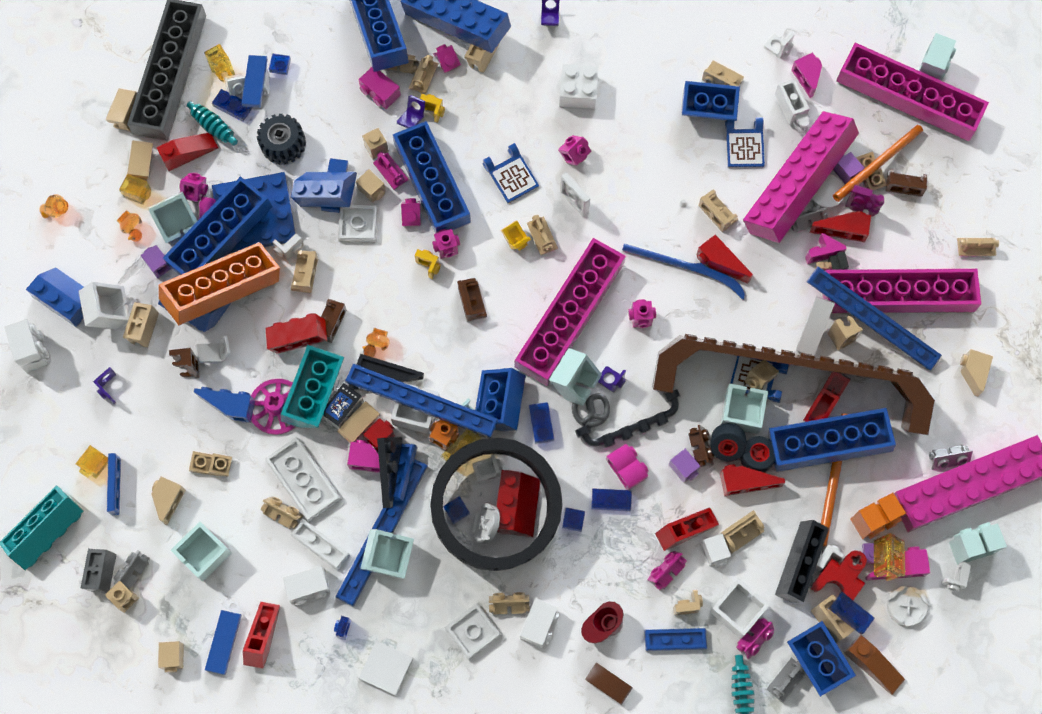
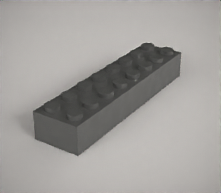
[128,0,206,141]

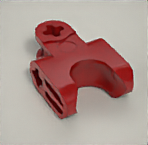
[810,550,867,610]

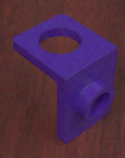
[541,0,560,26]
[397,95,425,128]
[598,366,627,393]
[93,367,116,404]

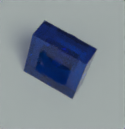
[269,53,291,75]
[443,496,470,524]
[562,507,585,532]
[334,616,352,640]

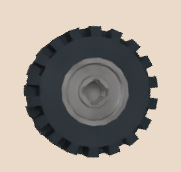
[257,114,306,165]

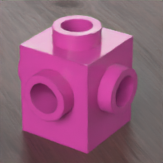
[558,135,591,166]
[179,173,208,202]
[432,229,460,259]
[628,299,656,328]

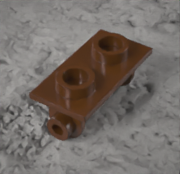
[688,425,715,467]

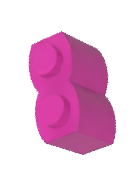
[606,444,649,491]

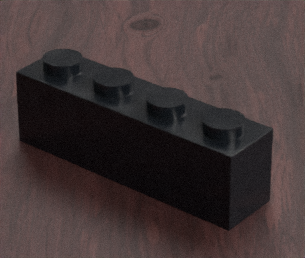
[775,520,829,603]

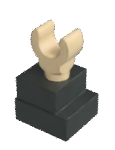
[815,252,849,271]

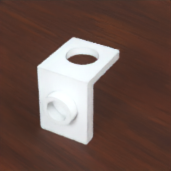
[764,33,795,58]
[195,336,230,363]

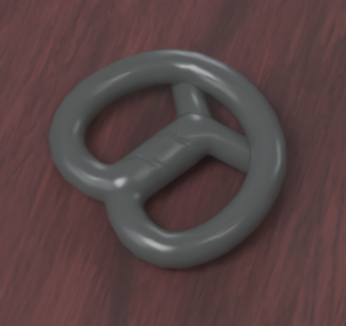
[572,393,610,427]

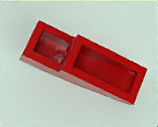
[803,371,851,422]

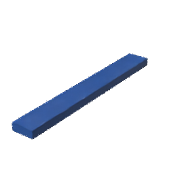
[806,266,942,371]
[345,364,498,438]
[336,459,428,607]

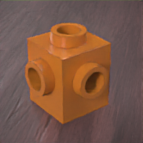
[429,419,459,450]

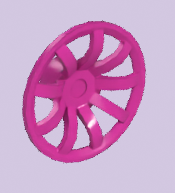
[251,379,296,435]

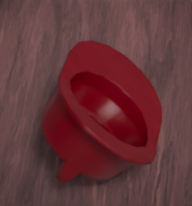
[581,601,624,644]

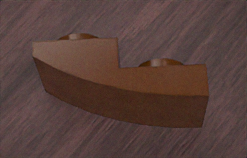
[585,662,633,705]

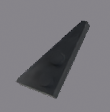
[349,354,424,390]
[377,437,403,508]

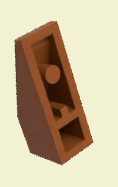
[844,635,905,695]

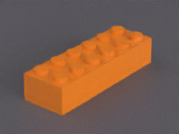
[159,242,280,326]

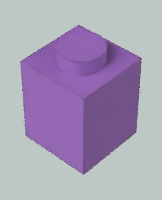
[833,152,864,184]
[141,245,172,279]
[668,448,701,483]

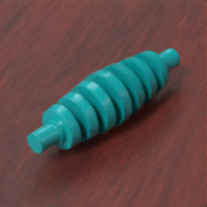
[186,101,238,146]
[731,655,755,714]

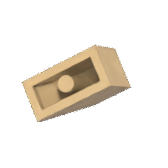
[960,349,993,396]
[151,476,186,525]

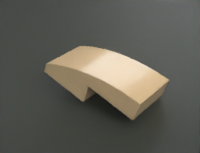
[856,152,887,190]
[337,401,380,443]
[189,451,232,476]

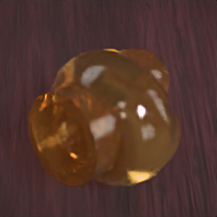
[39,194,68,218]
[116,210,142,242]
[362,328,390,357]

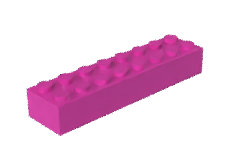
[836,42,989,141]
[743,111,859,243]
[514,238,626,386]
[822,269,981,313]
[894,435,1042,533]

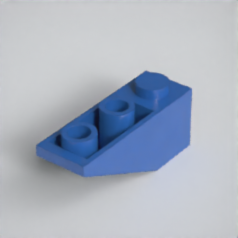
[194,387,255,423]

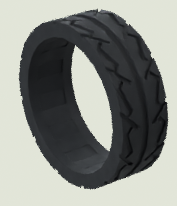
[430,438,563,571]

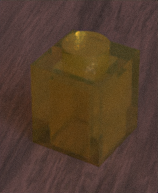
[119,174,151,205]
[75,445,108,479]

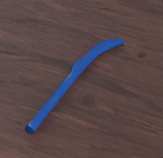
[622,243,745,300]

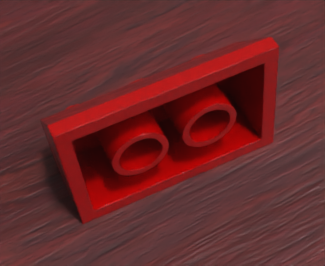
[496,470,540,538]

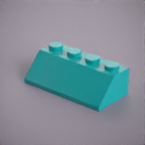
[281,345,344,428]
[0,485,84,571]

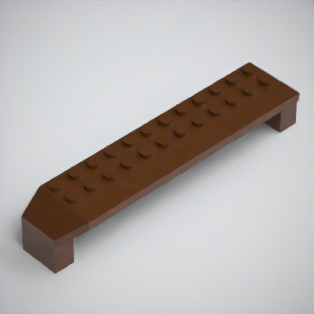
[652,334,935,435]

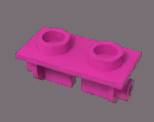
[373,152,409,190]
[647,551,687,590]
[736,618,775,660]

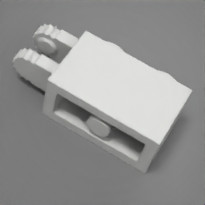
[775,78,810,134]

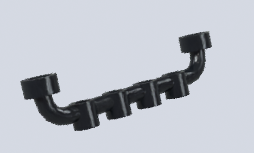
[575,389,681,448]

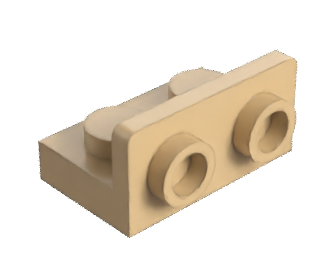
[702,60,744,86]

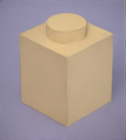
[362,128,389,160]
[356,169,386,203]
[158,641,184,673]

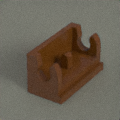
[885,169,927,197]
[457,278,487,322]
[321,299,347,343]
[169,348,200,378]

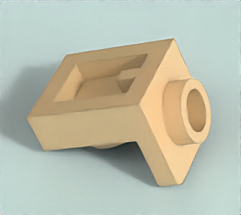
[745,360,779,390]
[105,581,139,613]
[673,590,703,616]

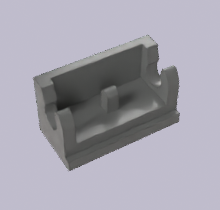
[80,548,117,593]

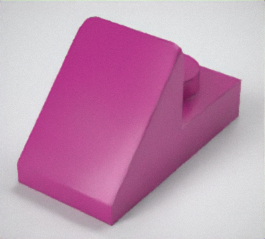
[805,233,847,264]

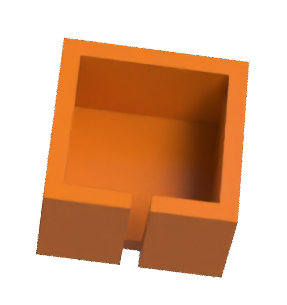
[850,492,906,539]

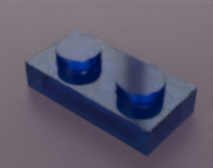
[212,89,253,122]
[529,402,554,444]
[591,488,632,511]
[828,592,875,635]

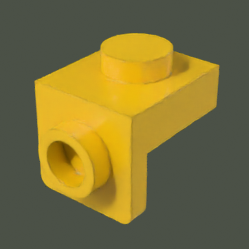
[420,94,445,123]
[500,220,531,250]
[414,249,441,279]

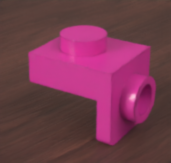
[433,44,461,73]
[401,198,421,226]

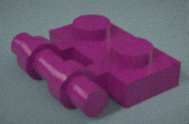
[845,185,884,217]

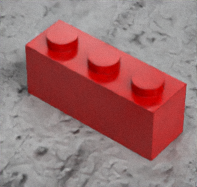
[265,313,327,354]

